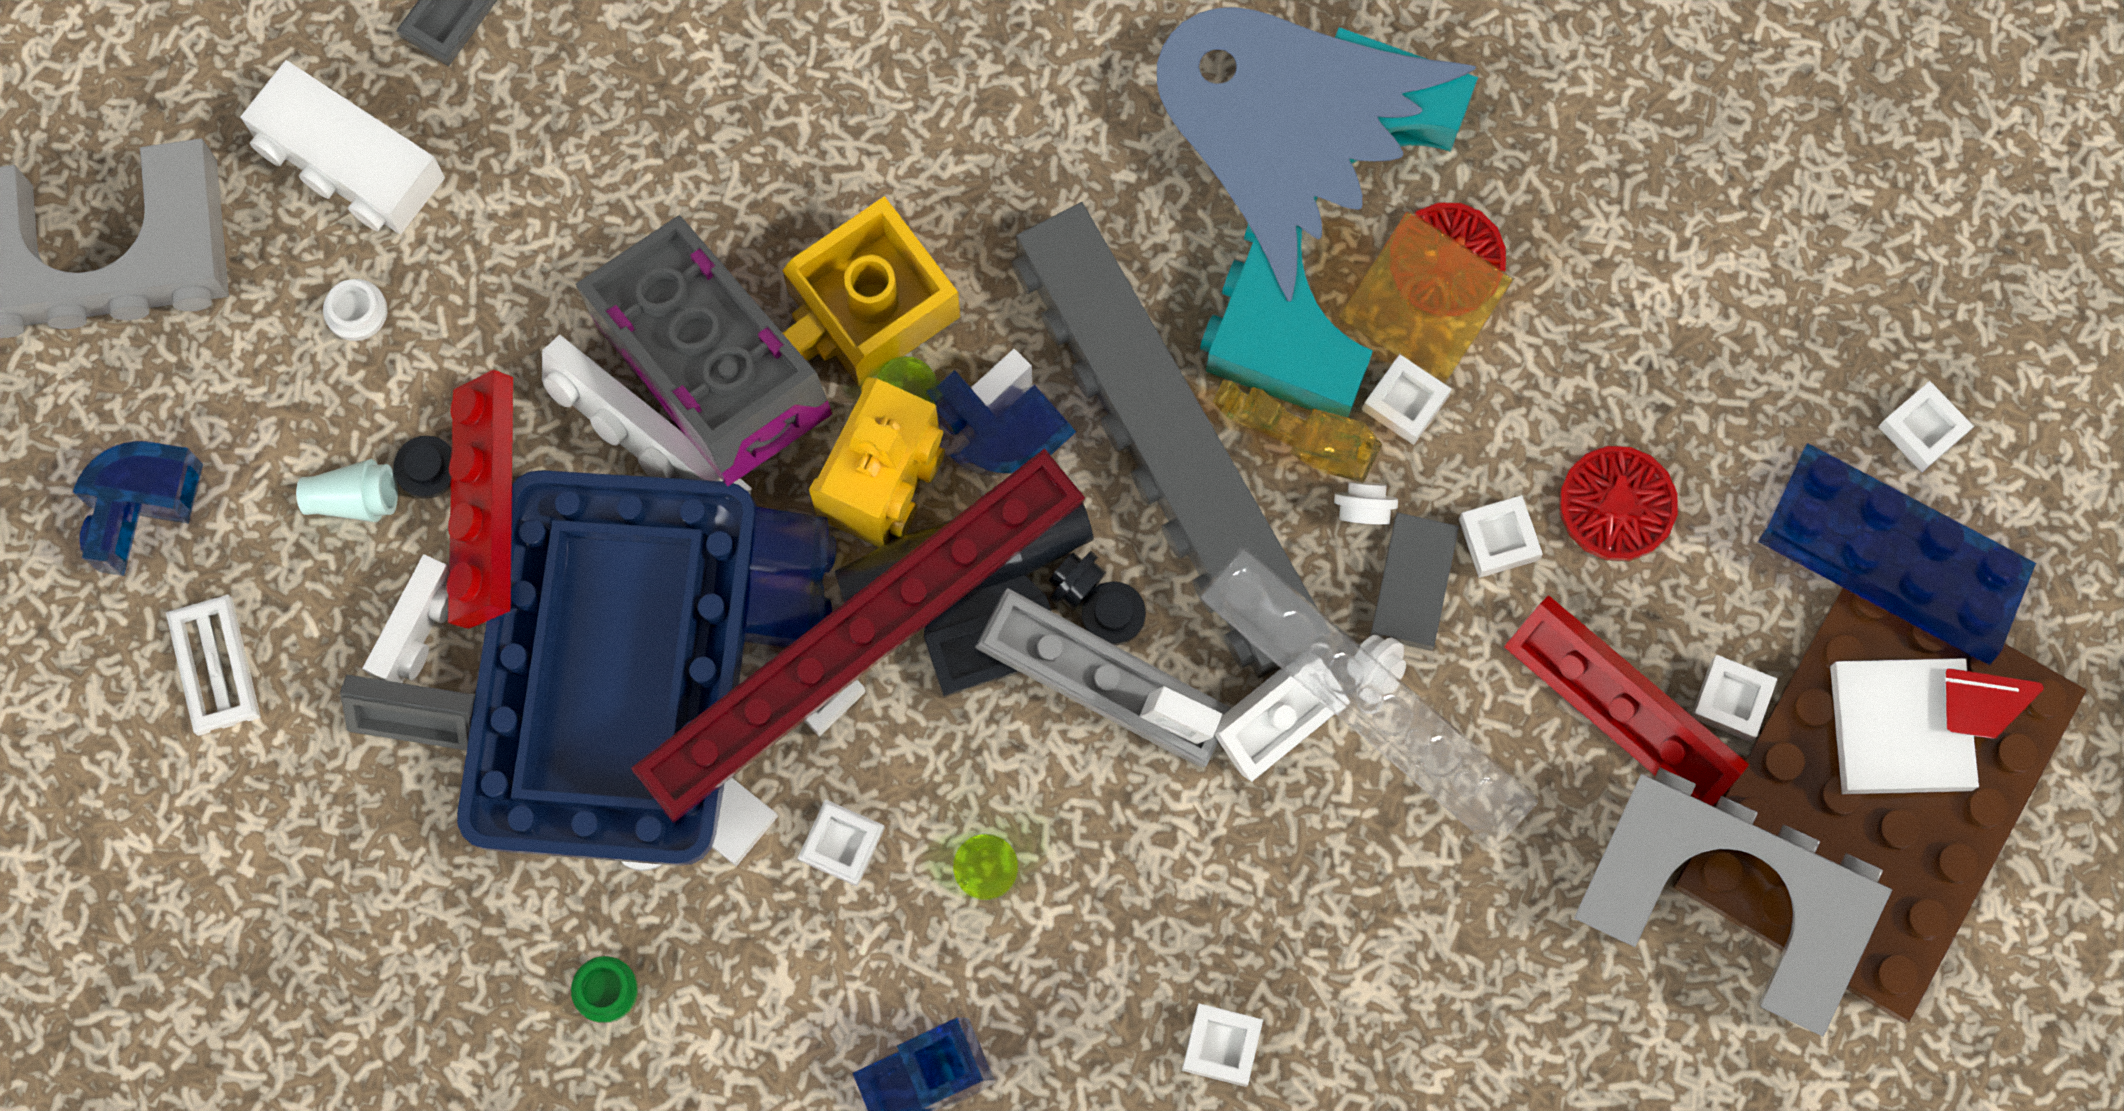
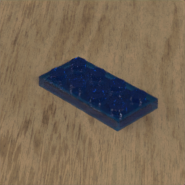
[1757,443,2036,665]

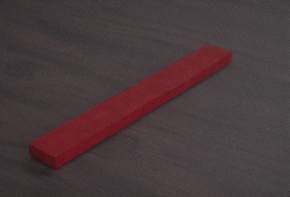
[632,448,1085,823]

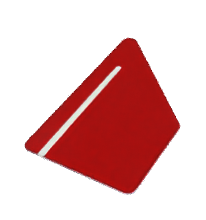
[1945,668,2044,739]

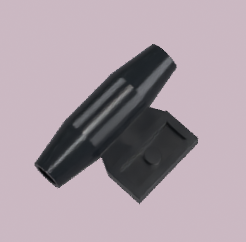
[834,503,1094,698]

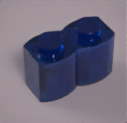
[743,506,836,648]

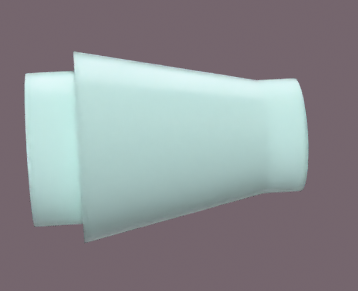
[296,459,398,522]

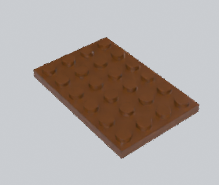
[1673,560,2087,1024]

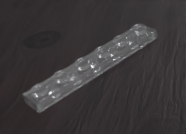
[1199,545,1538,850]

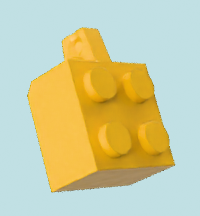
[782,196,960,387]
[809,377,945,548]

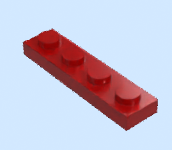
[447,369,513,629]
[1504,595,1749,806]

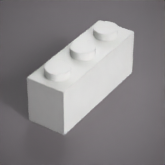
[240,60,445,235]

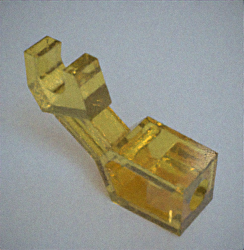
[1213,380,1383,483]

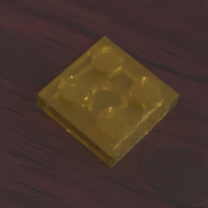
[1339,211,1515,384]

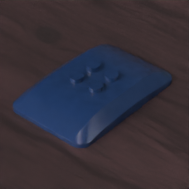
[457,470,758,866]

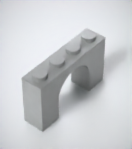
[0,138,229,338]
[1574,767,1892,1037]

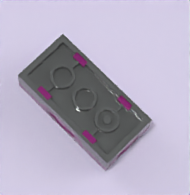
[575,214,833,486]

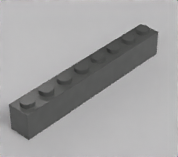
[1011,202,1330,679]

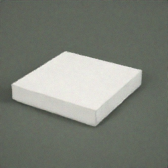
[1830,659,1979,794]

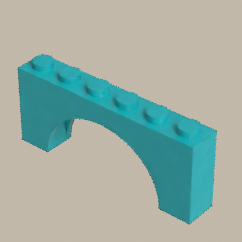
[1200,27,1478,423]

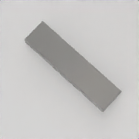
[975,588,1231,768]

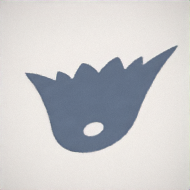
[1157,7,1476,302]

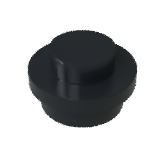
[393,436,452,499]
[1049,551,1107,611]
[1082,581,1146,646]

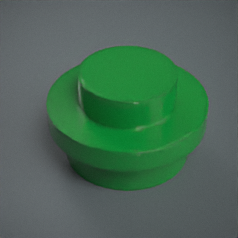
[571,956,638,1023]

